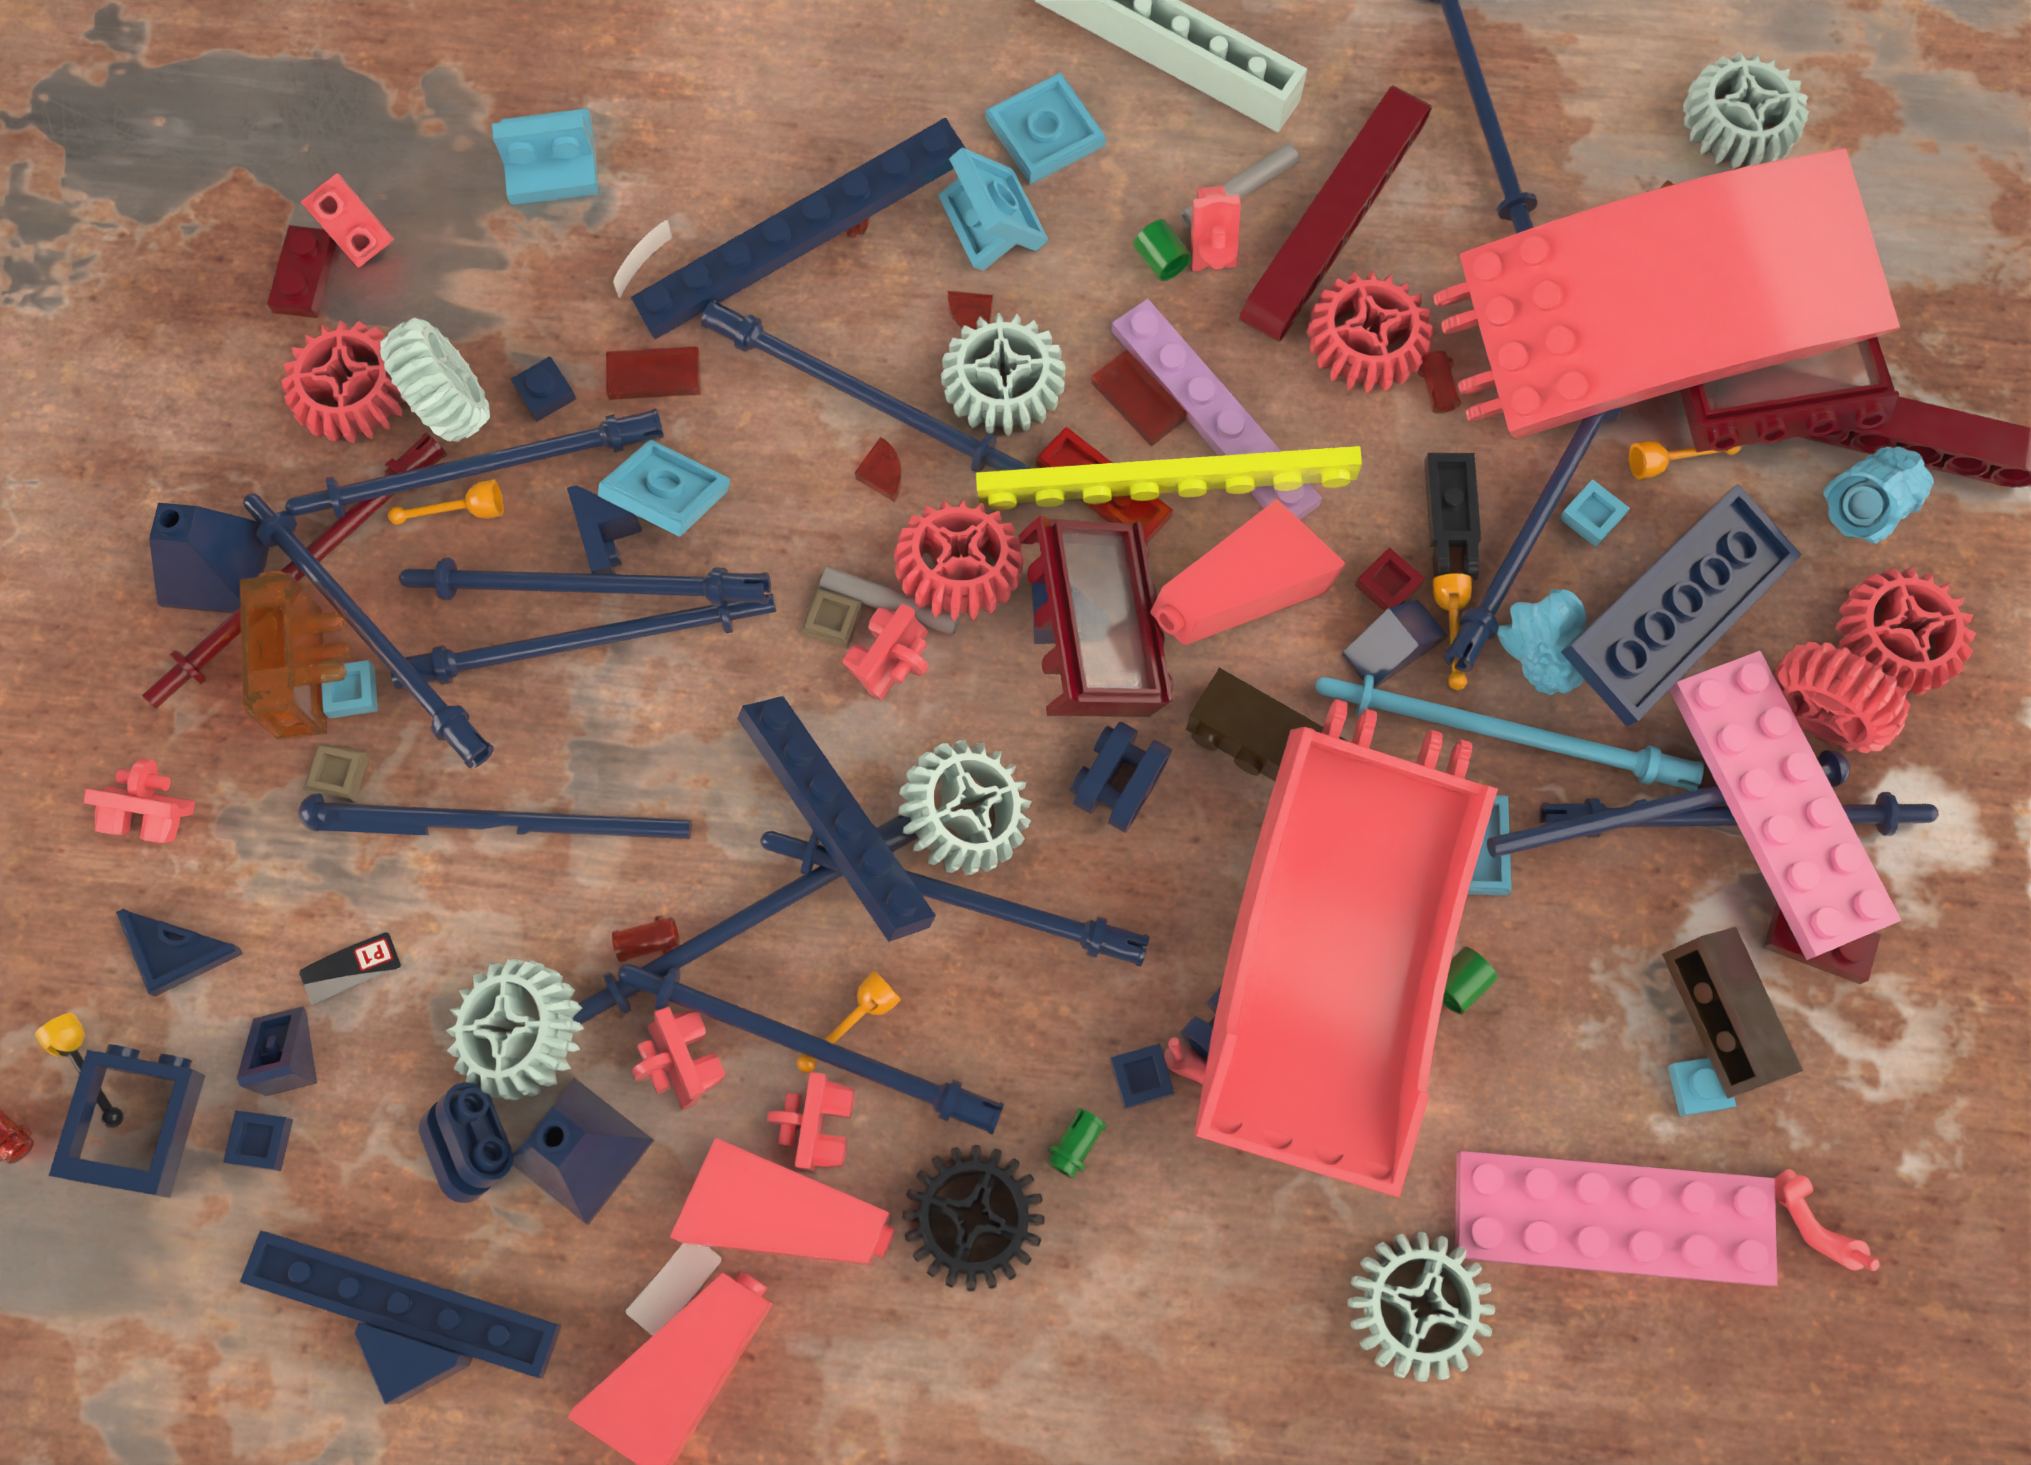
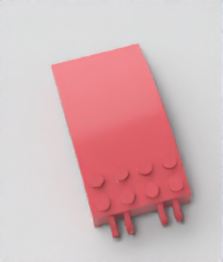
[1433,148,1900,440]
[1195,699,1498,1198]

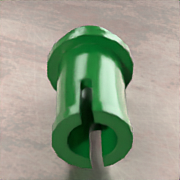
[1047,1108,1106,1179]

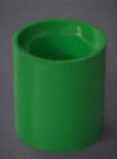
[1133,219,1192,281]
[1442,947,1498,1015]

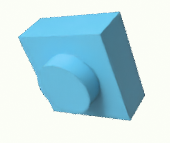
[1559,479,1630,548]
[320,660,378,719]
[1667,1058,1737,1117]

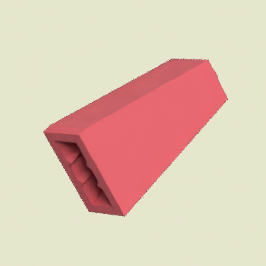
[1150,499,1346,646]
[670,1137,896,1266]
[567,1271,774,1465]

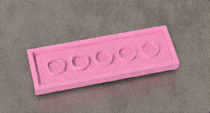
[1669,651,1902,960]
[1455,1151,1777,1287]

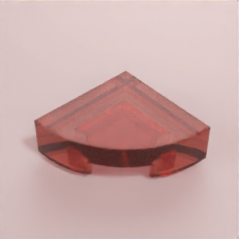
[948,291,993,330]
[855,437,902,502]

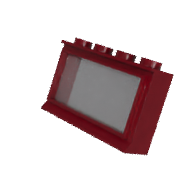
[1679,337,1899,453]
[1018,515,1173,717]

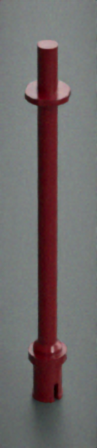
[142,432,447,709]

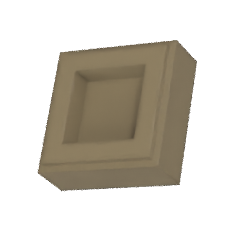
[801,588,863,650]
[303,743,370,803]

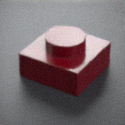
[1355,547,1425,612]

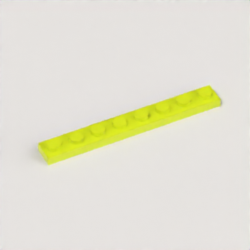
[976,446,1362,510]

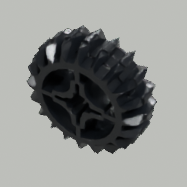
[902,1145,1045,1292]

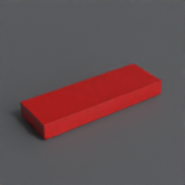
[1036,426,1173,544]

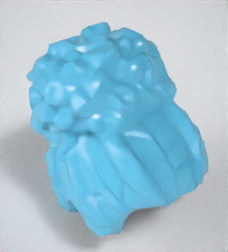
[1823,447,1934,544]
[1496,589,1587,695]

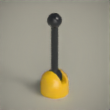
[35,1012,124,1128]

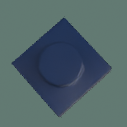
[510,356,576,422]
[1110,1043,1175,1110]
[223,1110,293,1171]

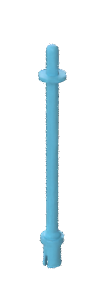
[1315,675,1704,791]

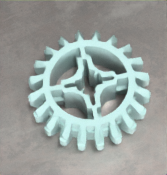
[1682,52,1809,170]
[941,312,1066,437]
[380,317,490,442]
[898,740,1032,875]
[445,959,584,1100]
[1348,1232,1495,1382]

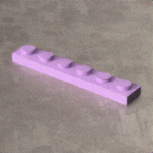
[1111,299,1322,520]

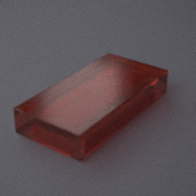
[606,346,701,400]
[1091,349,1187,447]

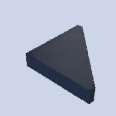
[116,909,242,997]

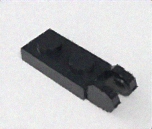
[1424,453,1481,580]

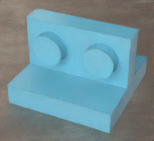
[492,108,599,205]
[938,147,1049,271]

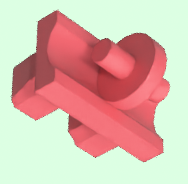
[301,172,394,268]
[1190,186,1241,272]
[843,603,929,701]
[83,758,195,843]
[631,1007,725,1110]
[767,1072,855,1174]

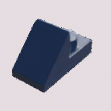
[567,485,642,574]

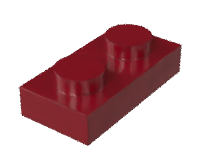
[267,225,337,318]
[1763,902,1881,984]

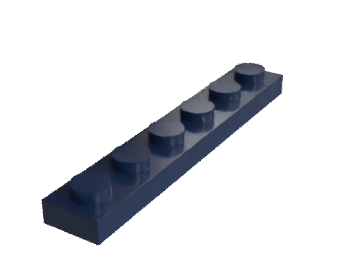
[738,696,936,942]
[239,1230,562,1378]

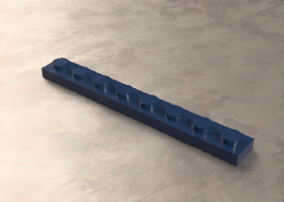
[631,117,966,339]

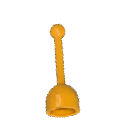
[1628,441,1742,480]
[387,479,504,525]
[1432,574,1472,690]
[796,970,902,1073]

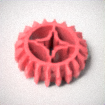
[1307,270,1433,394]
[281,320,406,444]
[894,498,1024,622]
[1835,567,1977,696]
[1773,641,1911,753]

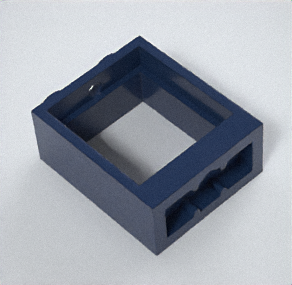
[48,1044,205,1198]

